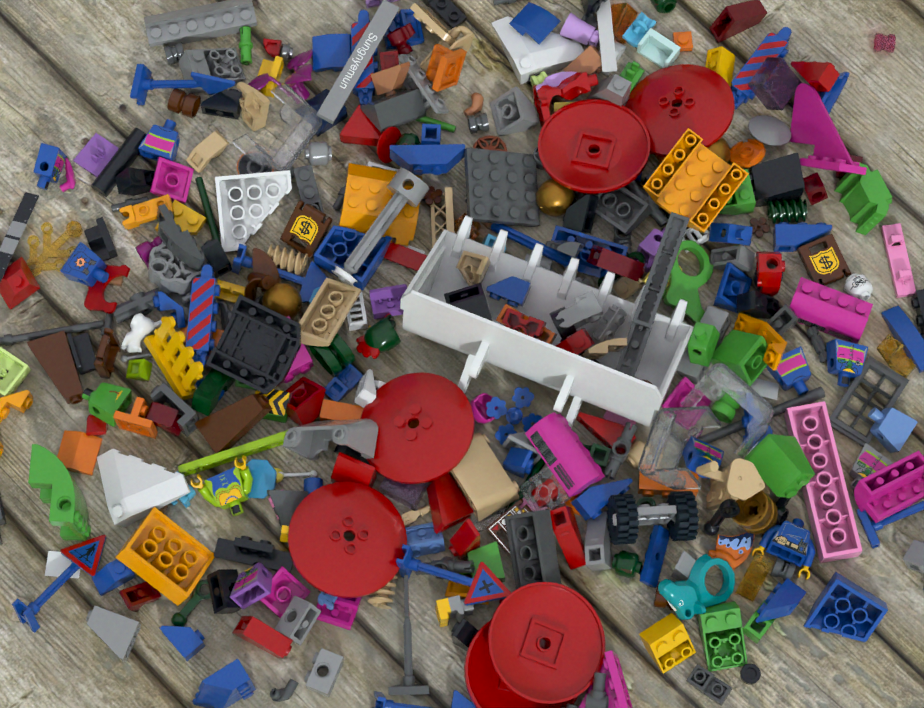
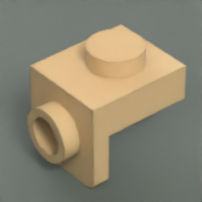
[613,276,644,300]

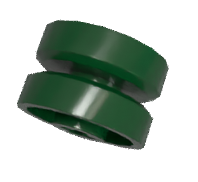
[308,333,355,377]

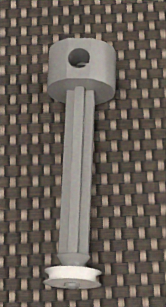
[331,168,429,287]

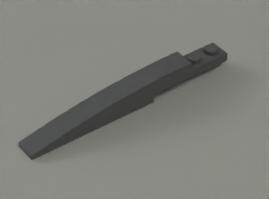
[616,212,690,377]

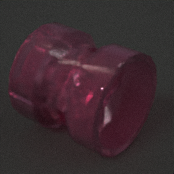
[874,33,896,53]

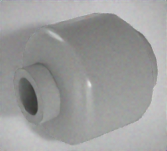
[304,142,332,166]

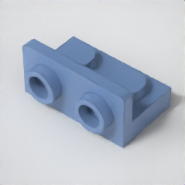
[405,522,445,558]

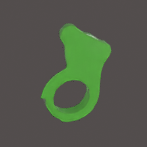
[663,240,714,323]

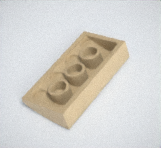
[299,277,361,347]

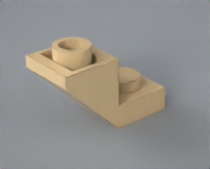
[186,130,229,173]

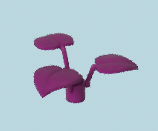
[248,49,313,102]

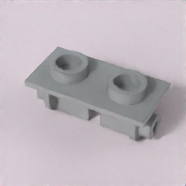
[592,304,627,342]

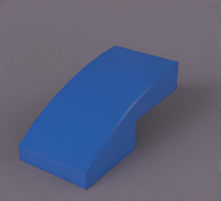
[325,364,363,402]

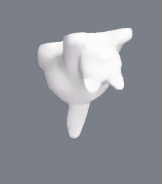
[121,313,162,353]

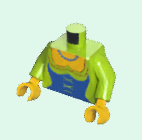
[190,455,253,516]

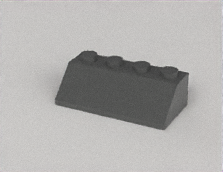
[504,509,562,589]

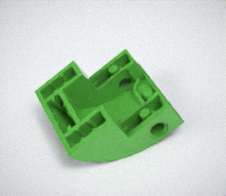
[28,444,91,541]

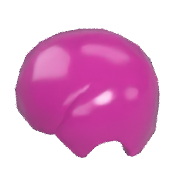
[470,393,497,424]

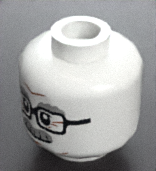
[844,273,873,301]

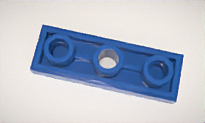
[640,525,670,588]

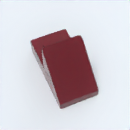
[145,402,182,436]
[119,582,161,612]

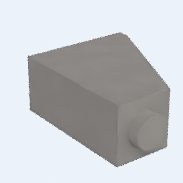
[587,74,632,106]
[86,606,142,662]

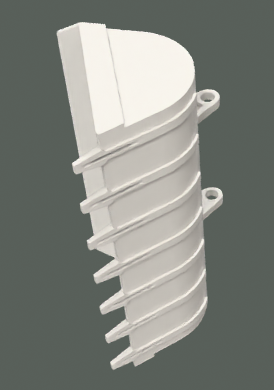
[400,215,694,429]

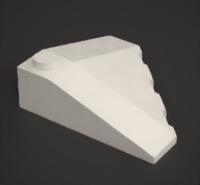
[491,16,584,85]
[215,170,292,252]
[97,449,191,527]

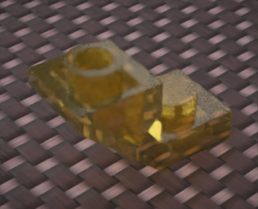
[877,334,916,378]
[735,552,774,602]

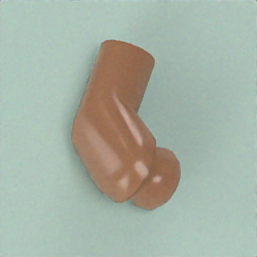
[463,93,484,117]

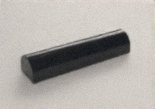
[91,128,147,198]

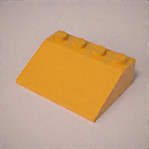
[115,507,215,606]

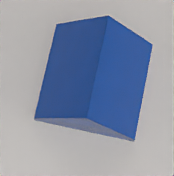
[713,262,752,313]

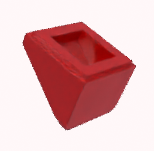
[86,415,108,436]

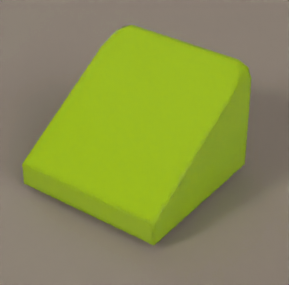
[126,359,152,381]

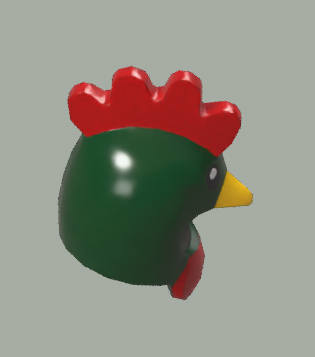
[356,313,401,359]

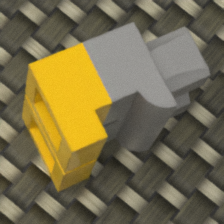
[435,595,474,627]

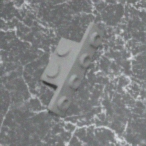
[398,54,449,114]

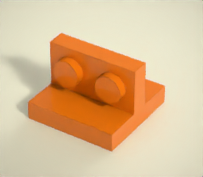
[426,44,467,92]
[113,397,158,439]

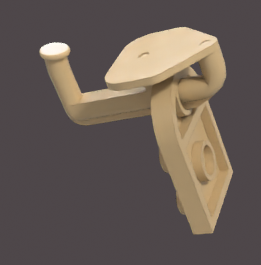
[410,3,475,74]
[696,458,765,510]

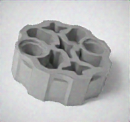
[148,242,204,294]

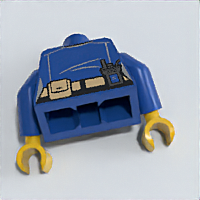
[752,518,816,580]

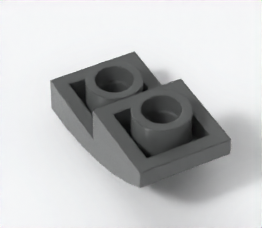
[686,664,732,706]

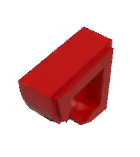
[263,38,282,58]

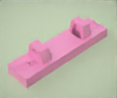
[881,223,916,298]

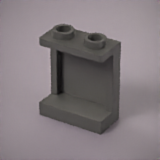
[150,382,199,437]

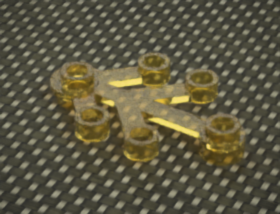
[26,221,83,276]

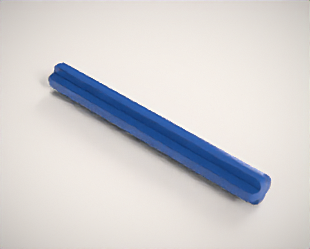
[491,223,572,267]

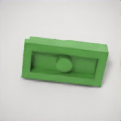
[619,61,645,93]

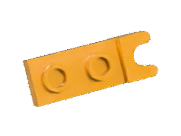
[119,194,174,230]

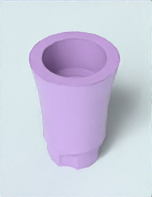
[560,12,599,47]

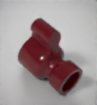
[386,23,416,55]

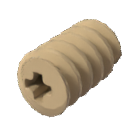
[267,244,308,275]
[368,571,399,609]

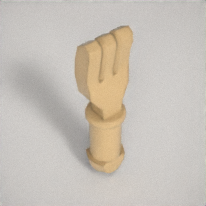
[401,504,431,526]

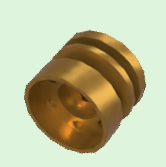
[732,490,778,535]

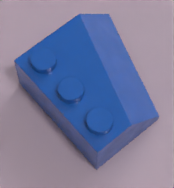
[314,225,392,291]
[803,572,888,642]
[192,659,256,708]

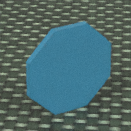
[246,459,277,499]

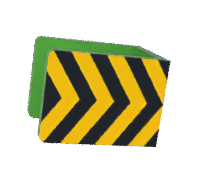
[255,389,290,423]

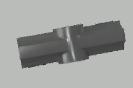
[113,287,169,324]

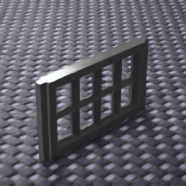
[829,356,909,447]

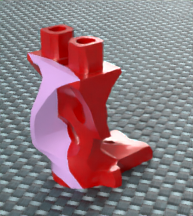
[533,72,599,127]

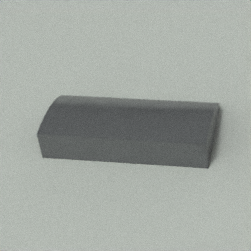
[574,187,653,235]

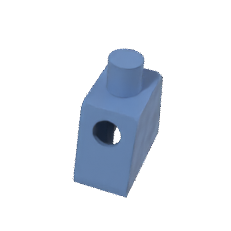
[868,407,918,453]

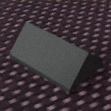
[360,88,426,132]

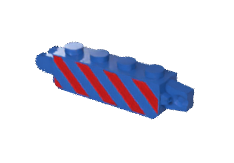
[351,9,378,105]
[730,27,792,110]
[186,264,220,369]

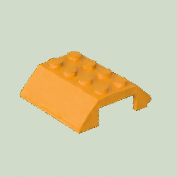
[339,163,422,246]

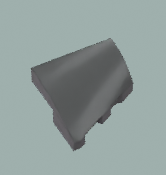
[546,240,585,258]
[267,490,308,529]

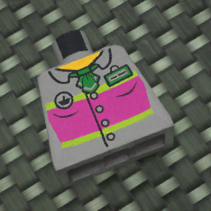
[849,443,893,491]

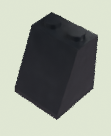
[749,153,805,207]

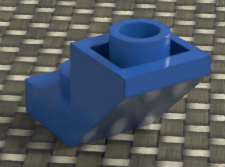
[153,291,186,328]

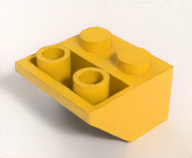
[639,613,696,674]

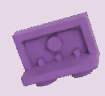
[369,284,407,319]

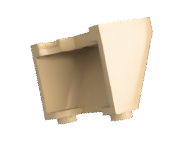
[450,432,520,522]

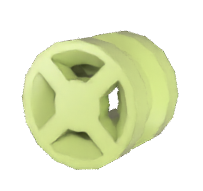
[530,71,548,87]

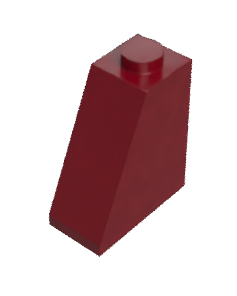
[709,0,767,43]
[587,244,645,282]

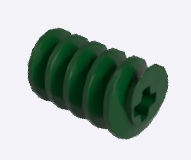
[767,199,807,224]

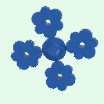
[486,387,542,445]

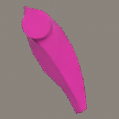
[59,158,76,192]

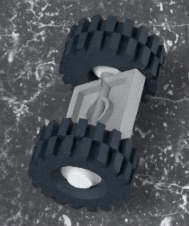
[607,491,699,545]

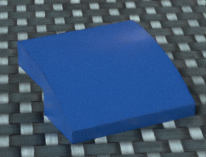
[509,2,561,44]
[384,9,424,49]
[312,34,351,73]

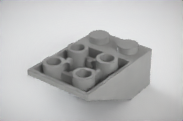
[178,48,246,93]

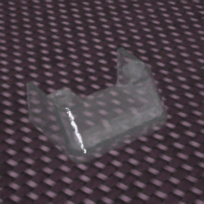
[232,82,322,171]
[680,363,774,457]
[638,406,722,490]

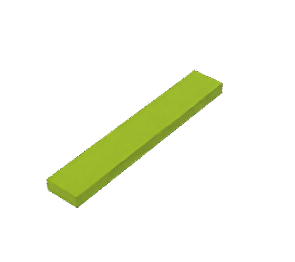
[178,430,288,477]

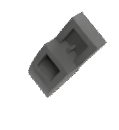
[293,164,329,237]
[157,204,205,271]

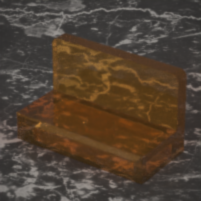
[611,3,638,44]

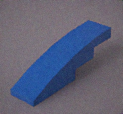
[881,305,924,373]

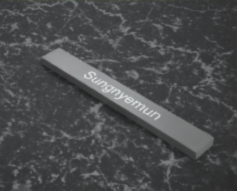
[316,0,400,124]

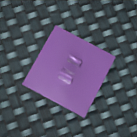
[73,133,119,177]

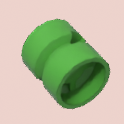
[709,387,742,423]

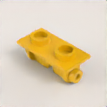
[216,279,245,303]

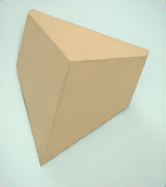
[456,251,491,286]

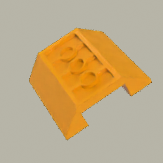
[643,128,749,233]

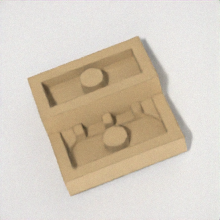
[580,338,627,359]

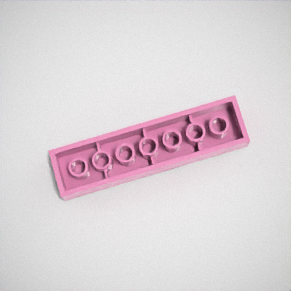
[784,401,862,563]

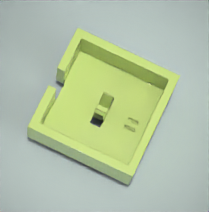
[0,347,31,397]

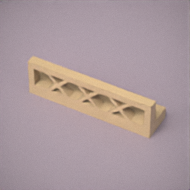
[431,187,454,248]

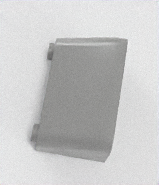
[283,419,378,460]

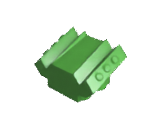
[834,162,892,235]

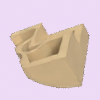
[237,82,270,132]

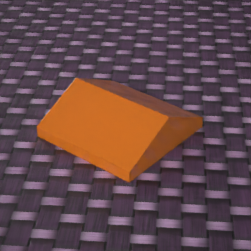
[57,430,103,476]

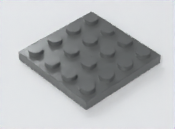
[464,148,540,227]

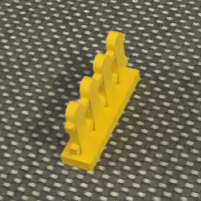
[144,316,204,400]

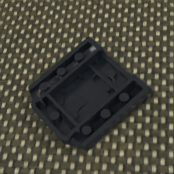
[206,295,301,394]

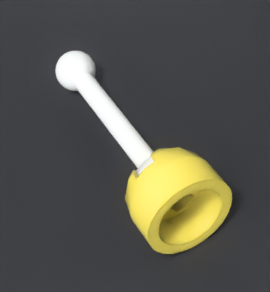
[274,468,317,483]

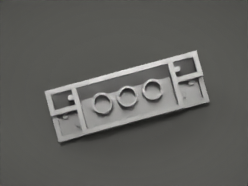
[144,0,257,47]

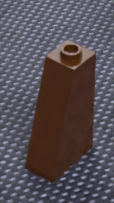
[27,330,84,404]
[194,394,273,453]

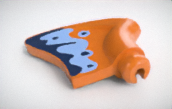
[708,532,755,570]

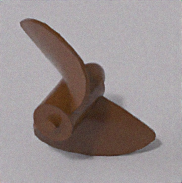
[244,248,279,301]

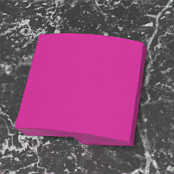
[316,597,362,630]

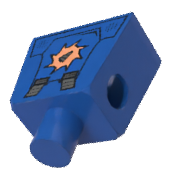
[60,242,109,287]

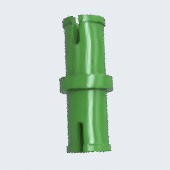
[238,26,253,65]

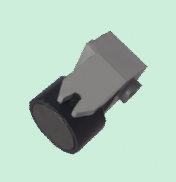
[549,291,603,339]

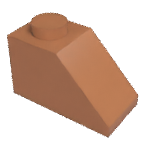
[563,45,602,74]
[370,62,410,97]

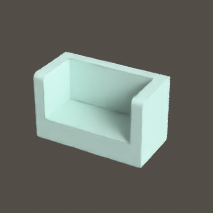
[637,28,681,68]

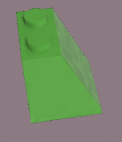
[711,329,768,387]
[744,434,815,498]

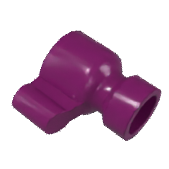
[135,236,162,269]

